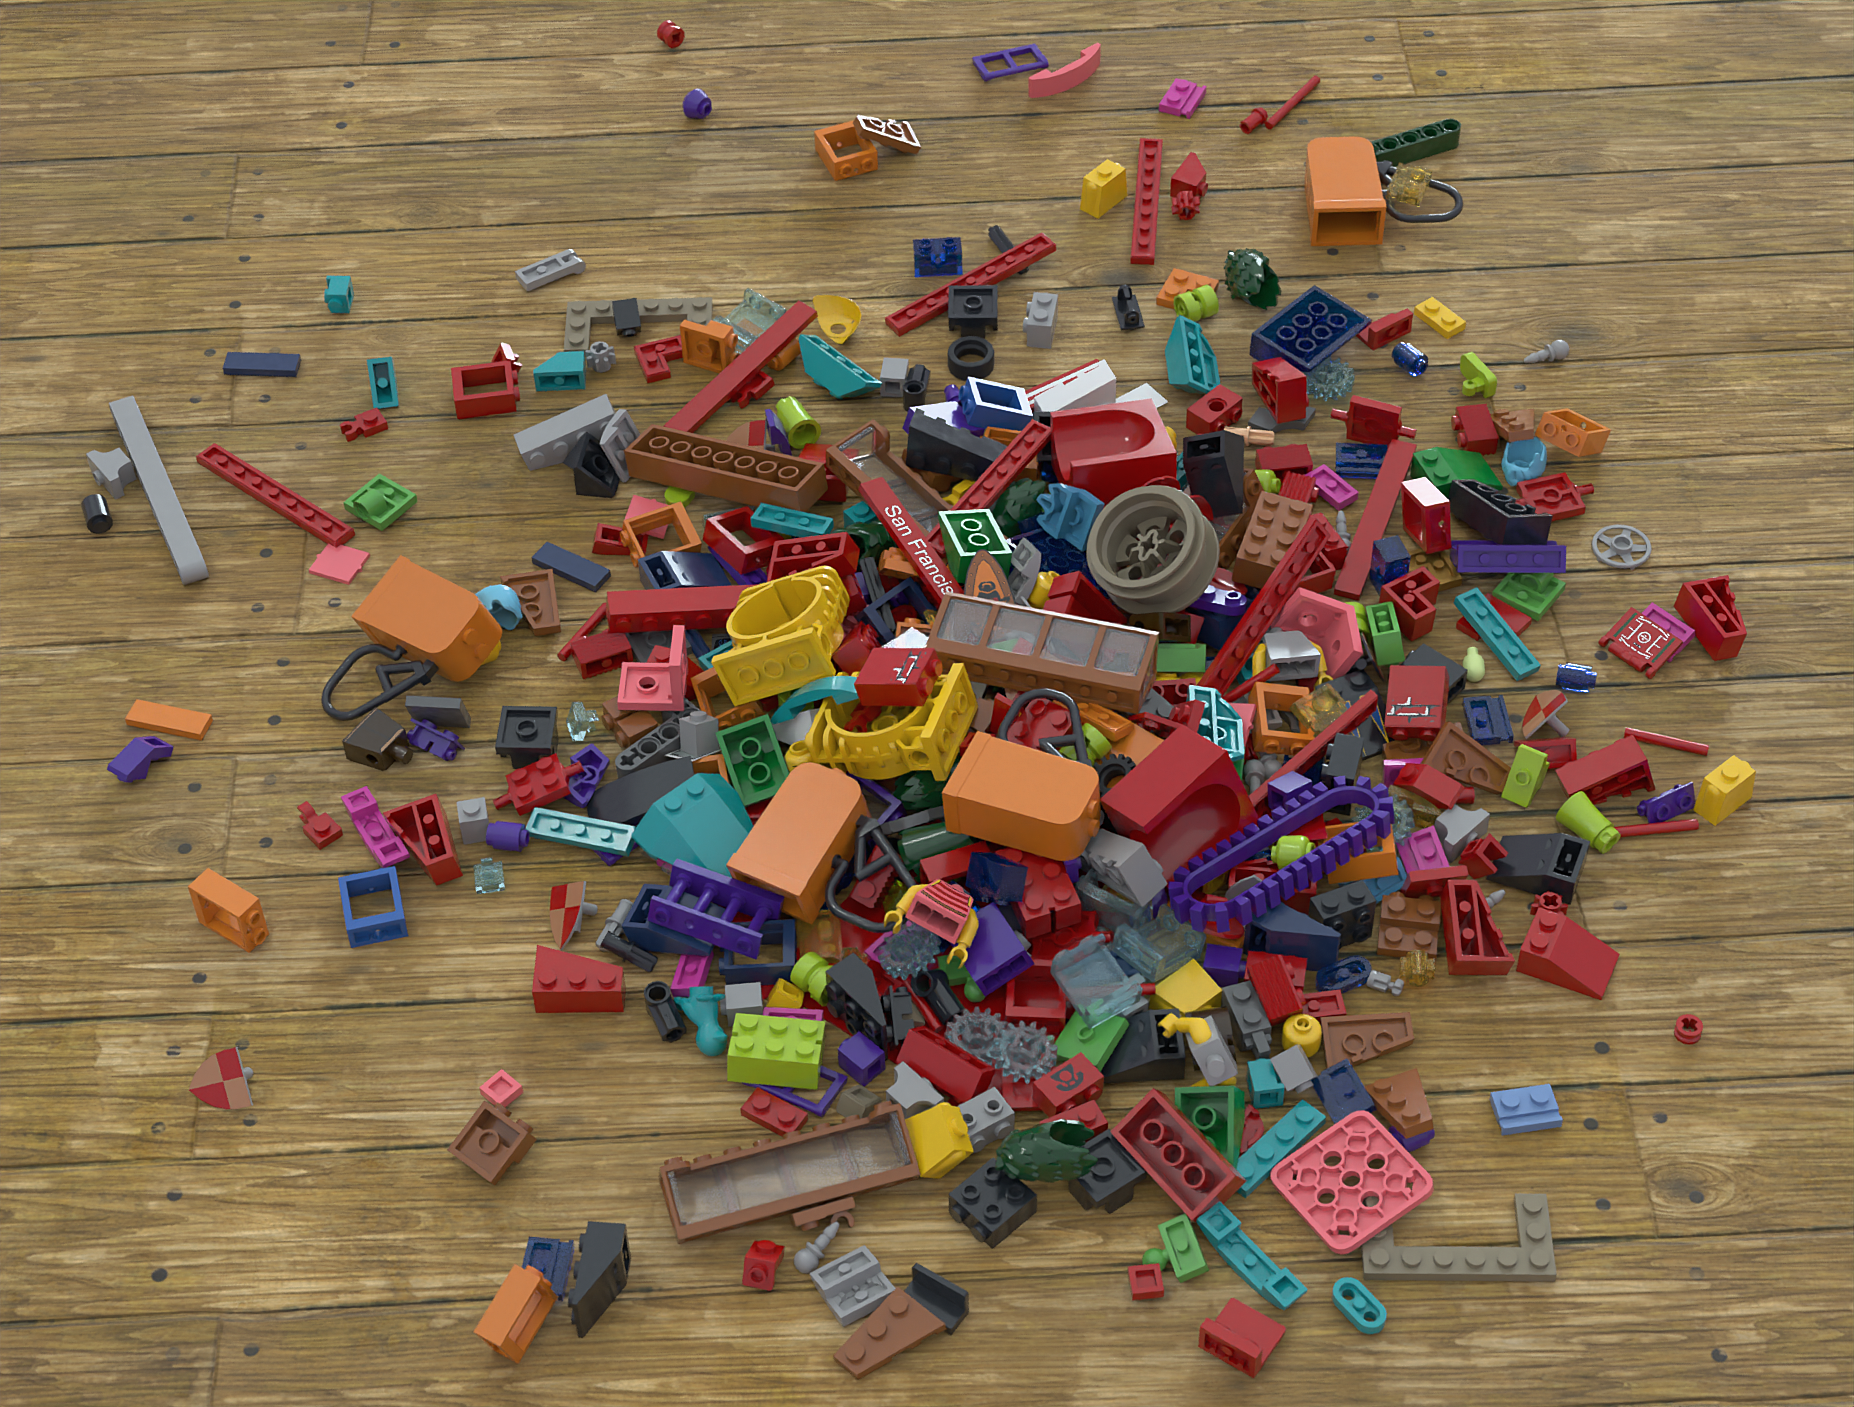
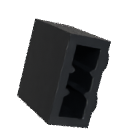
[1388,643,1468,704]
[1320,733,1364,816]
[1308,880,1376,949]
[949,1157,1037,1249]

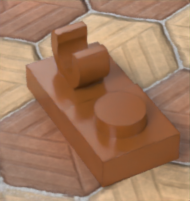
[790,1197,856,1231]

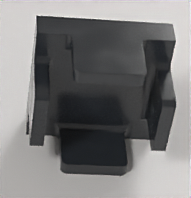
[948,285,998,339]
[495,706,559,769]
[1068,1129,1147,1214]

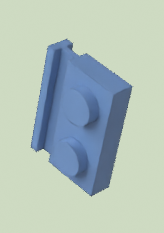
[1490,1084,1563,1136]

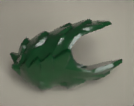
[1223,248,1281,310]
[989,478,1046,546]
[829,520,900,573]
[892,752,962,812]
[995,1119,1098,1183]

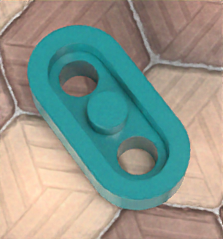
[1332,1277,1387,1334]

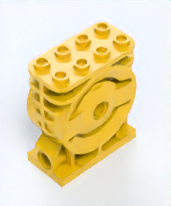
[711,566,850,706]
[805,663,978,781]

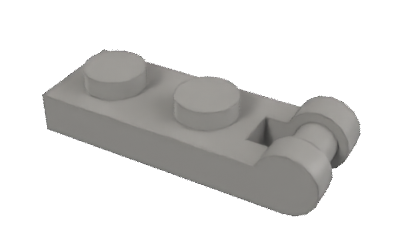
[515,249,586,292]

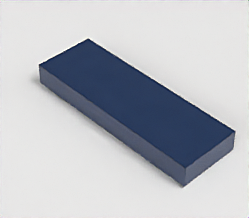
[223,352,301,377]
[531,542,611,592]

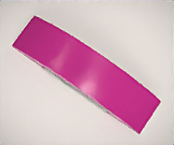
[341,786,410,868]

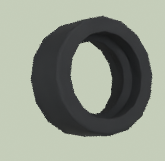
[948,336,994,381]

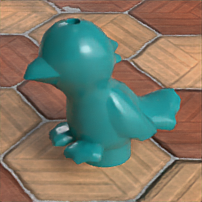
[673,986,728,1056]

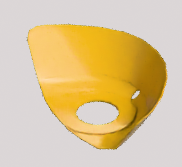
[813,295,861,344]

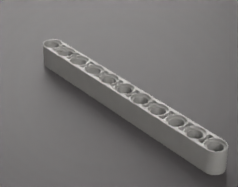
[109,395,209,585]

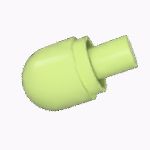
[1462,647,1485,682]

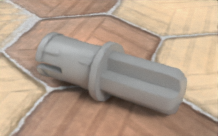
[596,899,633,952]

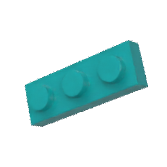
[751,503,834,538]

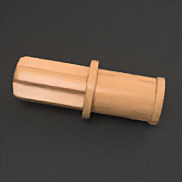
[1224,426,1275,446]

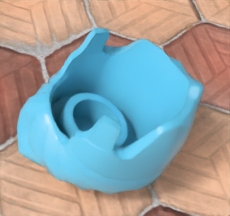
[1501,437,1547,486]
[475,585,522,630]

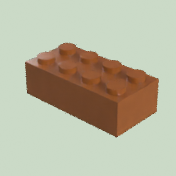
[1231,491,1313,589]

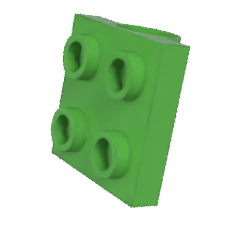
[343,474,418,531]
[1492,573,1566,621]

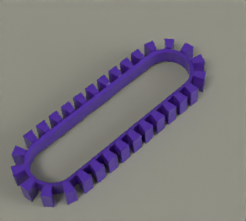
[1169,776,1395,933]

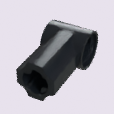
[903,364,931,412]
[911,968,965,1026]
[644,981,687,1043]

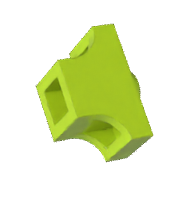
[1501,744,1550,808]

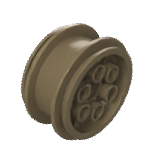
[1086,485,1220,614]

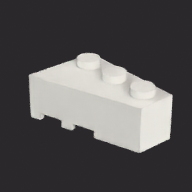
[1034,359,1116,412]

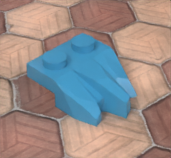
[1036,483,1104,551]

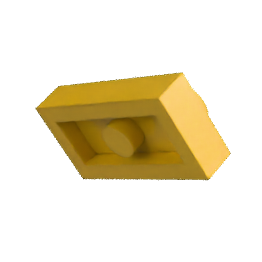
[1414,297,1466,339]

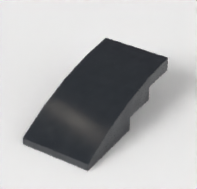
[587,756,694,827]

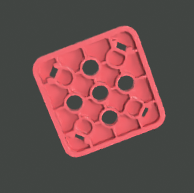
[1270,1110,1434,1254]

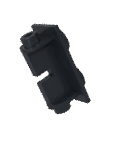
[1112,284,1145,330]
[881,986,914,1051]

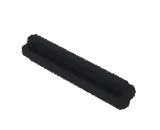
[988,225,1029,275]
[859,557,896,632]

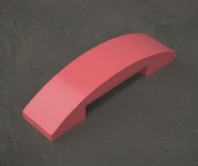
[1029,43,1101,98]

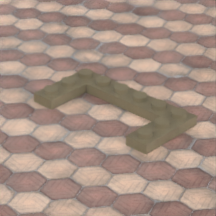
[564,297,713,357]
[1361,1194,1557,1282]

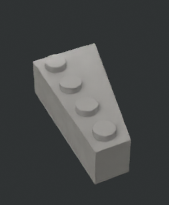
[514,394,616,471]
[1079,828,1167,907]

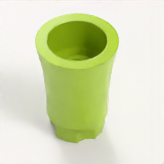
[776,396,821,449]
[1556,791,1621,854]

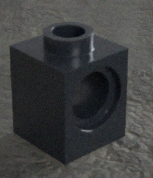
[612,298,641,338]

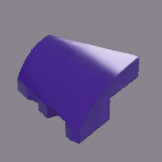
[564,743,610,808]

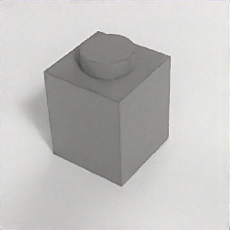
[880,358,909,397]
[679,711,720,756]
[457,797,489,845]
[720,982,763,1027]
[1270,1044,1318,1094]

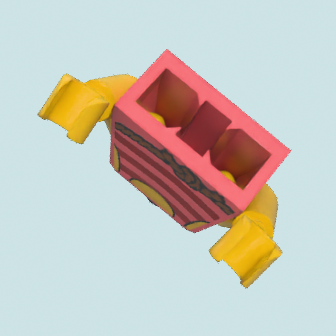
[884,879,979,969]

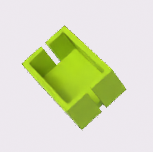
[727,1013,825,1090]

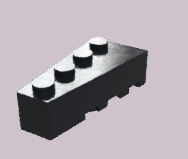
[906,408,1008,481]
[1448,479,1553,545]

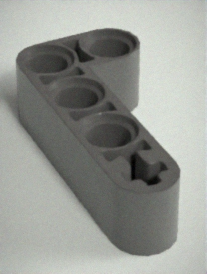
[615,698,700,779]

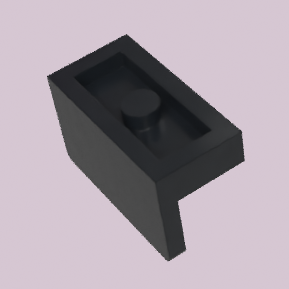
[904,1263,969,1336]

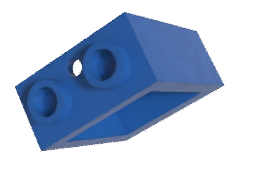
[958,377,1033,431]
[338,866,408,948]

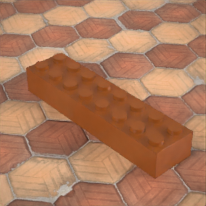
[624,424,828,512]

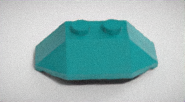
[1165,315,1220,394]
[798,334,882,399]
[1186,685,1245,762]

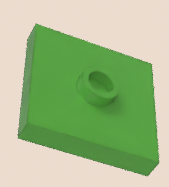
[1049,1006,1130,1071]

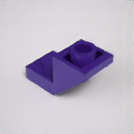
[107,736,174,783]

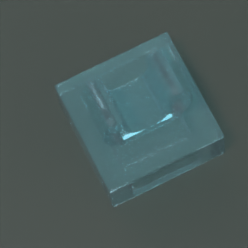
[566,702,599,741]
[473,857,505,894]

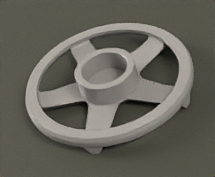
[1592,525,1651,570]

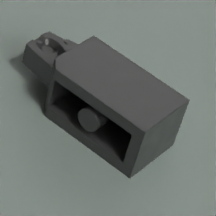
[1221,981,1272,1060]

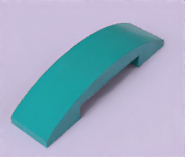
[770,676,859,725]
[1196,1201,1308,1310]

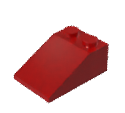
[1516,907,1620,1000]

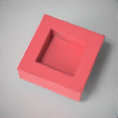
[479,1069,523,1107]

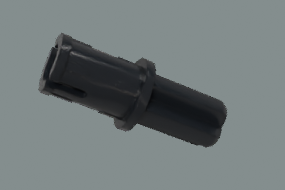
[600,930,658,972]

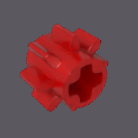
[1171,191,1200,220]
[1530,891,1568,916]

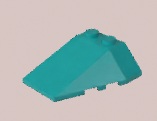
[631,773,754,878]

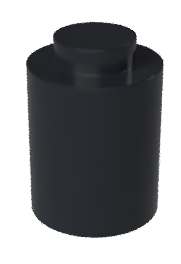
[81,494,113,534]

